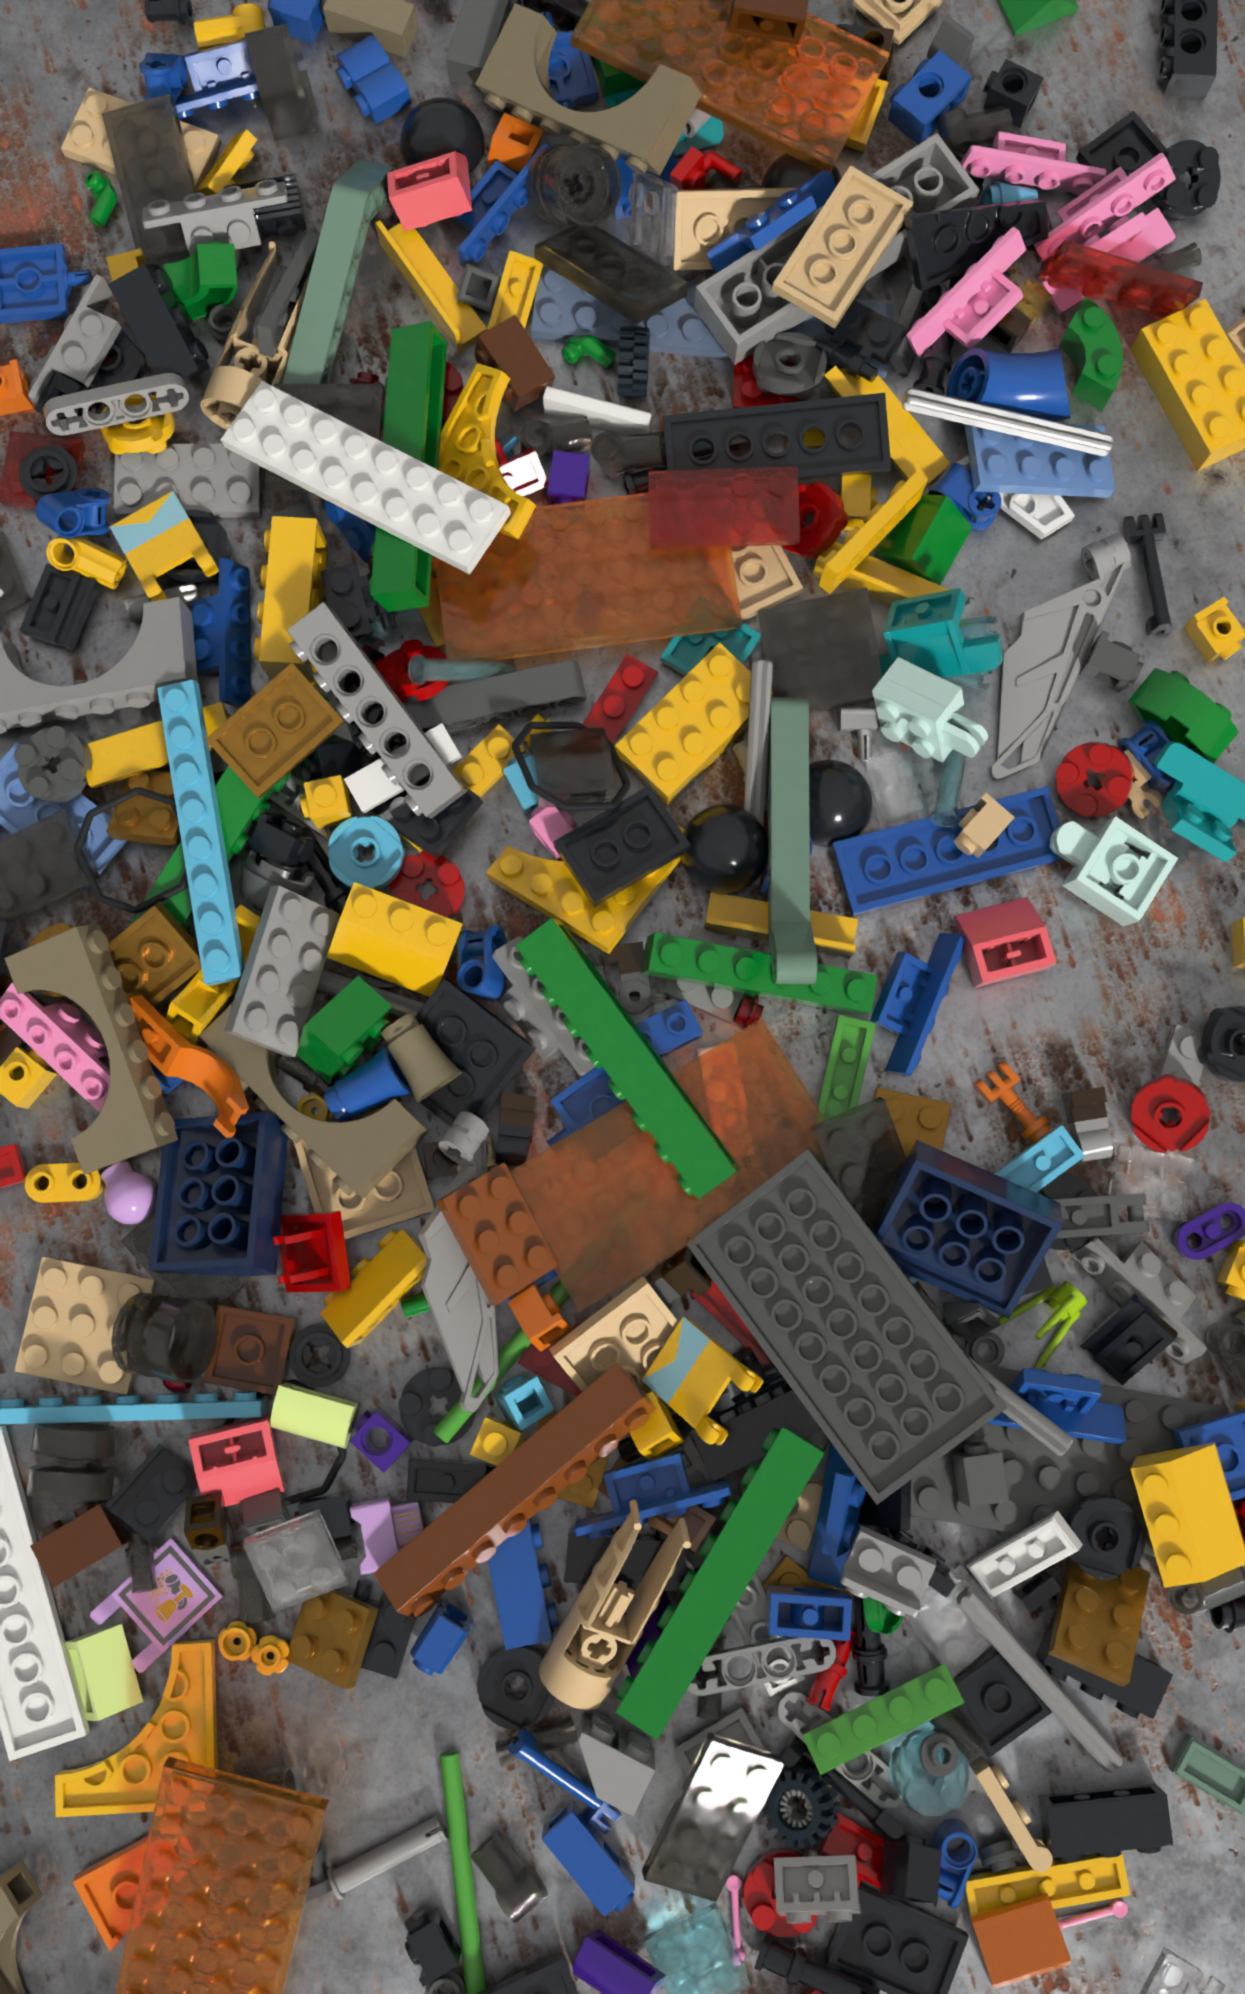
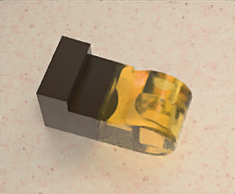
[986,278,1053,353]

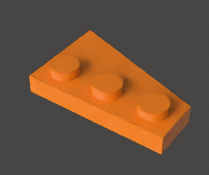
[72,1817,202,1951]

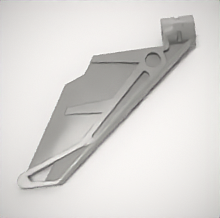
[990,533,1131,780]
[418,1111,499,1412]

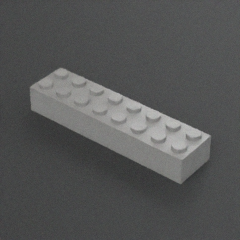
[694,133,979,365]

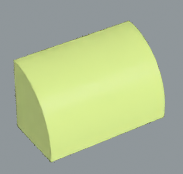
[270,1382,360,1449]
[65,1624,143,1721]

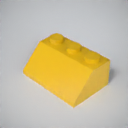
[326,882,463,997]
[320,1228,427,1348]
[1130,1442,1245,1588]

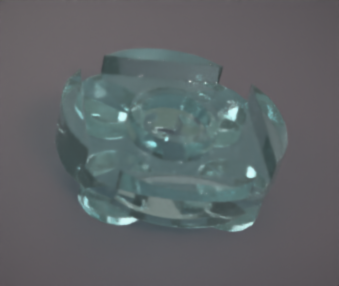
[889,1729,969,1816]

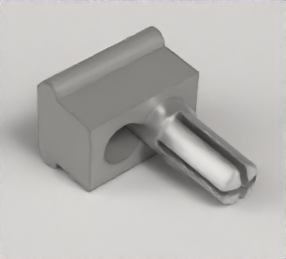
[838,706,878,762]

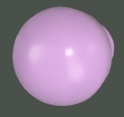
[101,1161,158,1225]

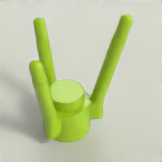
[997,1281,1087,1369]

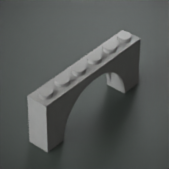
[0,597,198,734]

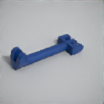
[507,1728,621,1834]

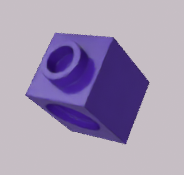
[547,450,590,513]
[349,1408,414,1473]

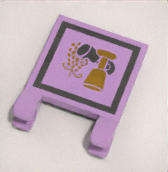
[90,1538,224,1673]

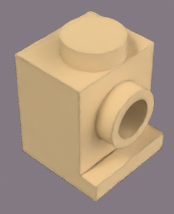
[954,793,1015,858]

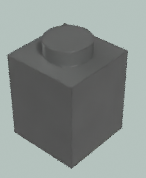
[951,1442,1009,1507]

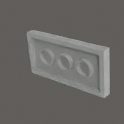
[113,443,262,519]
[224,885,340,1057]

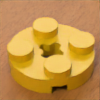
[100,394,175,454]

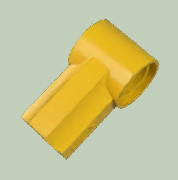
[194,3,268,55]
[46,535,127,590]

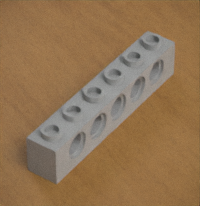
[287,602,467,819]

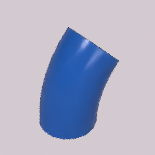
[946,348,1071,421]

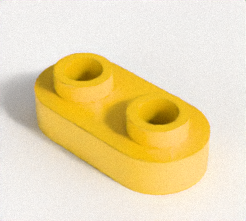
[25,1163,105,1203]

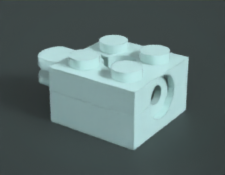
[872,657,988,763]
[1050,816,1178,927]

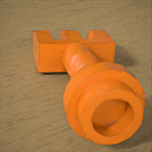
[973,1060,1051,1143]

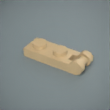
[969,1756,1053,1872]

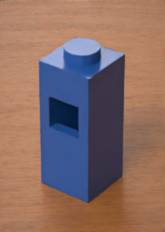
[541,1800,635,1917]

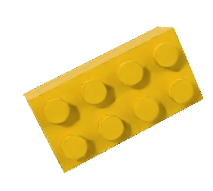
[1130,299,1245,472]
[254,516,329,686]
[615,642,773,808]

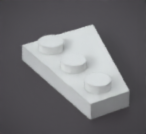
[956,455,1075,540]

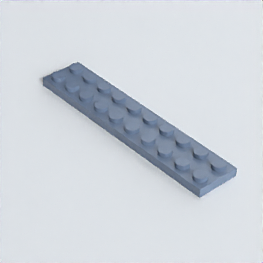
[531,264,895,378]

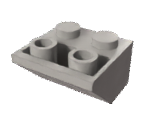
[578,1713,655,1817]

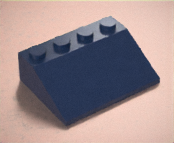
[149,1112,288,1277]
[874,1140,1063,1319]

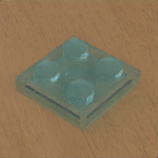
[643,1902,752,1994]

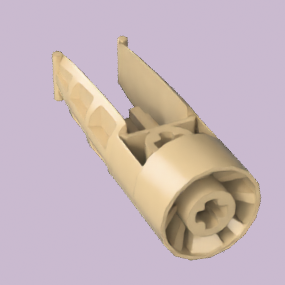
[200,241,311,430]
[538,1500,691,1710]

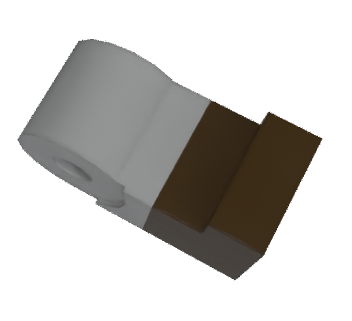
[1061,1087,1113,1163]

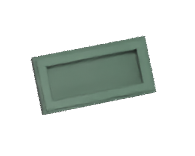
[1169,1734,1245,1815]

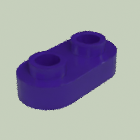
[1173,1203,1245,1260]

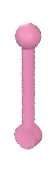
[726,1873,746,1963]
[1057,1898,1128,1931]

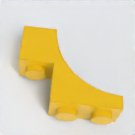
[165,905,260,1045]

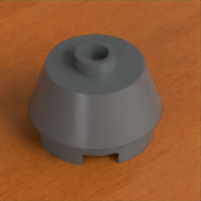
[240,849,315,912]

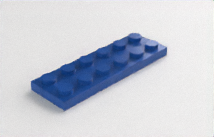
[831,786,1064,916]

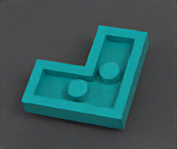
[660,597,762,676]

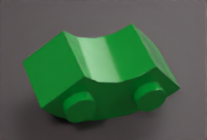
[162,241,237,321]
[1058,297,1123,411]
[1128,668,1239,764]

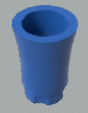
[324,1046,412,1123]

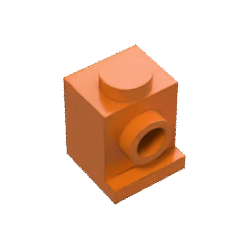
[487,113,544,172]
[0,359,34,416]
[507,1284,573,1352]

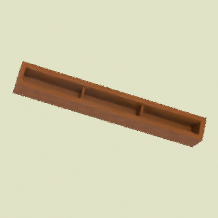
[373,1363,656,1619]

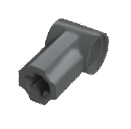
[1168,1565,1245,1617]

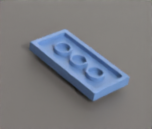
[965,423,1115,498]
[0,742,128,892]

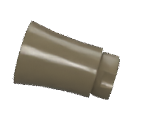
[381,1013,462,1102]

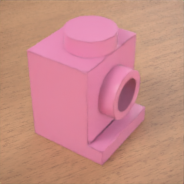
[528,801,577,861]

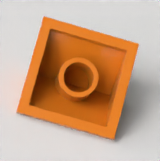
[970,1893,1071,1989]

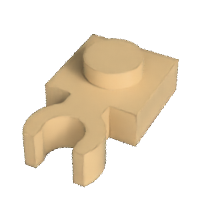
[1096,749,1164,819]

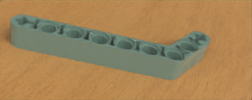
[281,158,396,411]
[768,697,817,985]

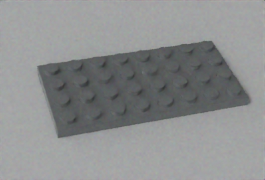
[686,1149,1007,1505]
[910,1363,1228,1556]

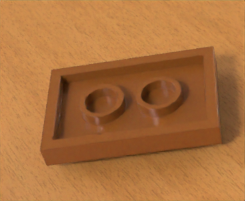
[436,1162,559,1306]

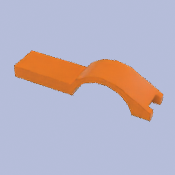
[128,995,249,1138]

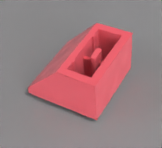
[387,151,472,231]
[954,897,1056,988]
[188,1414,285,1507]

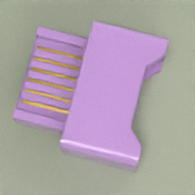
[350,1496,424,1575]

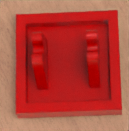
[272,1211,351,1293]

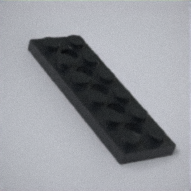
[663,393,891,493]

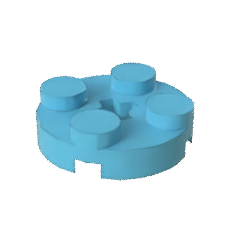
[328,816,405,890]

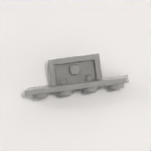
[142,180,288,256]
[28,274,121,406]
[492,936,595,1076]
[1072,1237,1207,1365]

